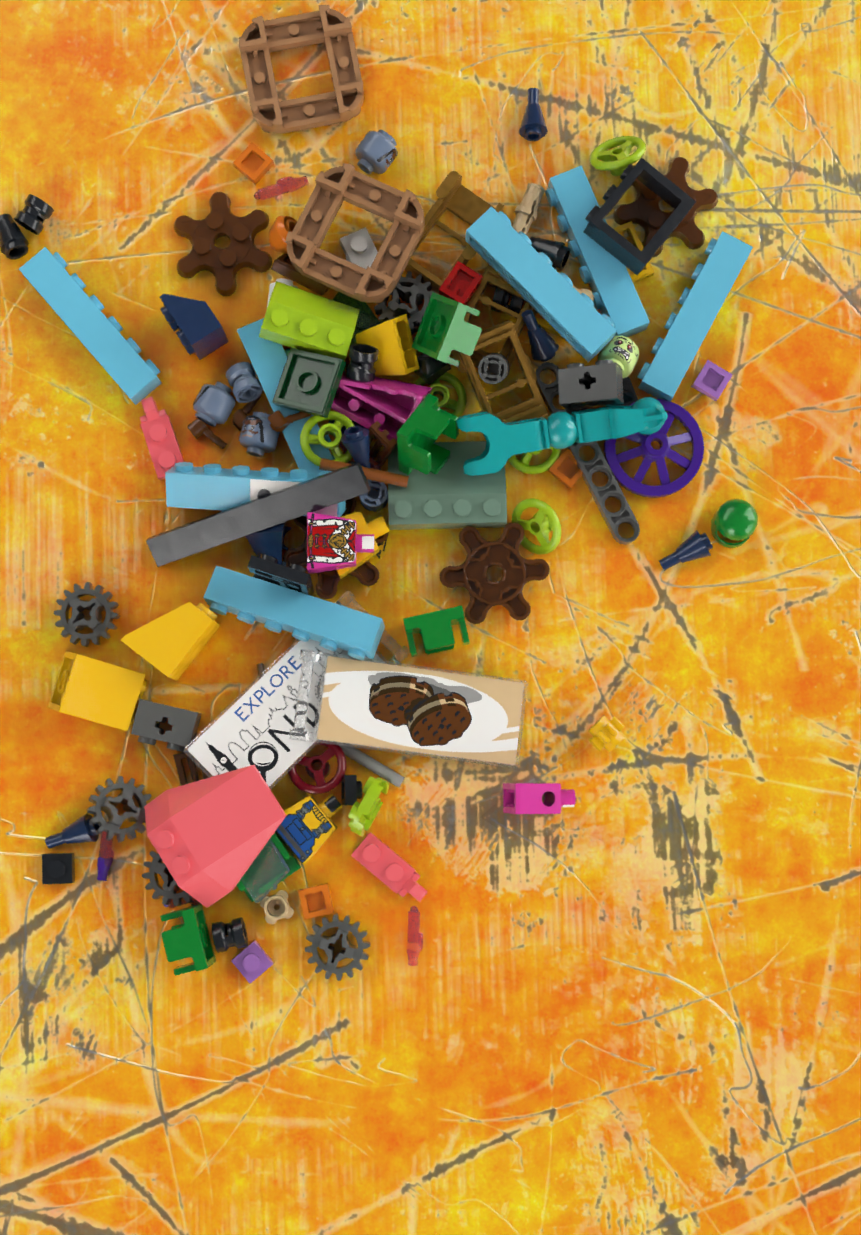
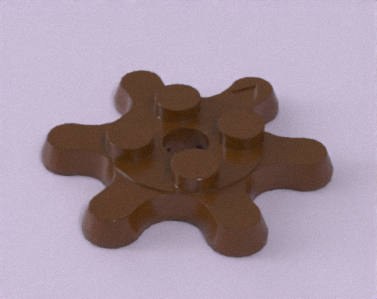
[613,157,718,257]
[174,192,272,296]
[283,497,389,599]
[440,523,550,624]

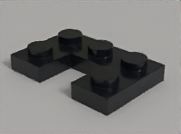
[248,554,314,596]

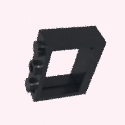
[583,158,696,276]

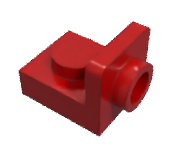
[439,261,483,305]

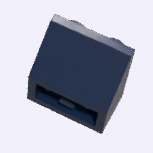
[160,294,229,360]

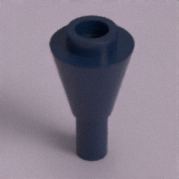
[519,88,548,141]
[521,310,559,362]
[341,426,371,468]
[659,530,713,571]
[45,813,99,849]

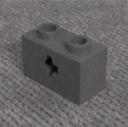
[558,360,624,410]
[131,699,202,752]

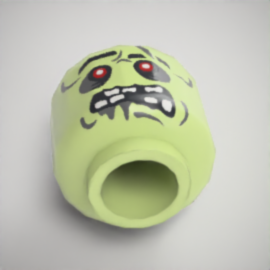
[597,336,640,378]

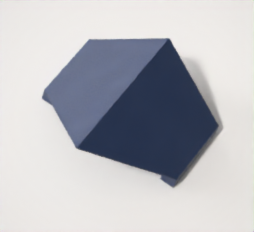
[246,522,291,566]

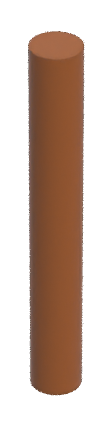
[319,458,409,487]

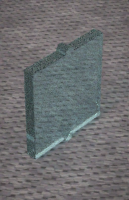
[241,838,290,903]

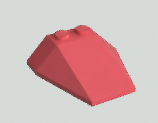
[144,765,287,908]

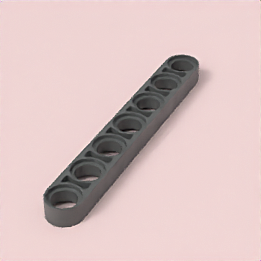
[535,362,640,545]

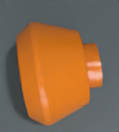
[269,216,297,254]

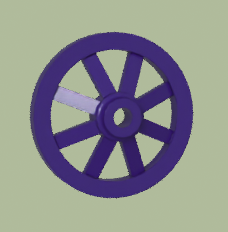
[604,399,704,498]

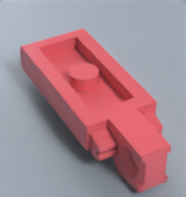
[140,397,184,480]
[351,832,427,902]

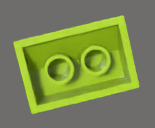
[259,281,360,361]

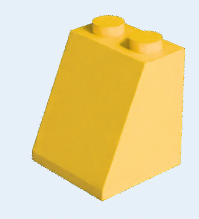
[121,602,221,681]
[48,651,147,731]

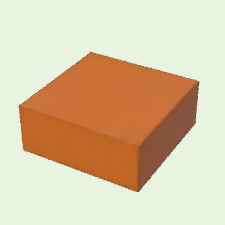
[233,142,274,185]
[548,448,582,489]
[298,883,334,920]

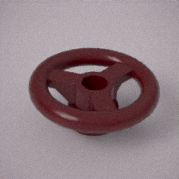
[287,740,346,794]

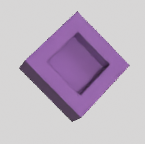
[691,360,733,401]
[231,940,274,984]

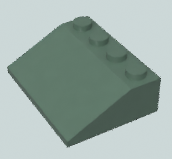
[388,441,507,530]

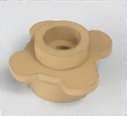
[260,890,294,924]

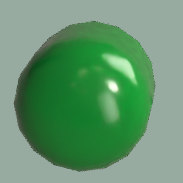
[711,499,758,548]

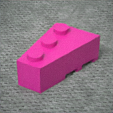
[331,371,432,445]

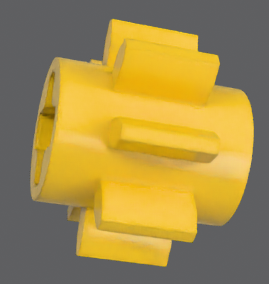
[588,716,625,752]

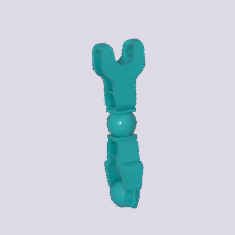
[456,397,668,476]

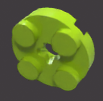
[348,776,389,836]

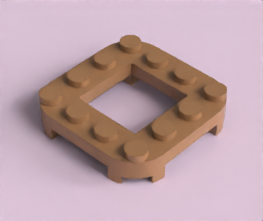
[239,5,364,134]
[286,163,425,304]

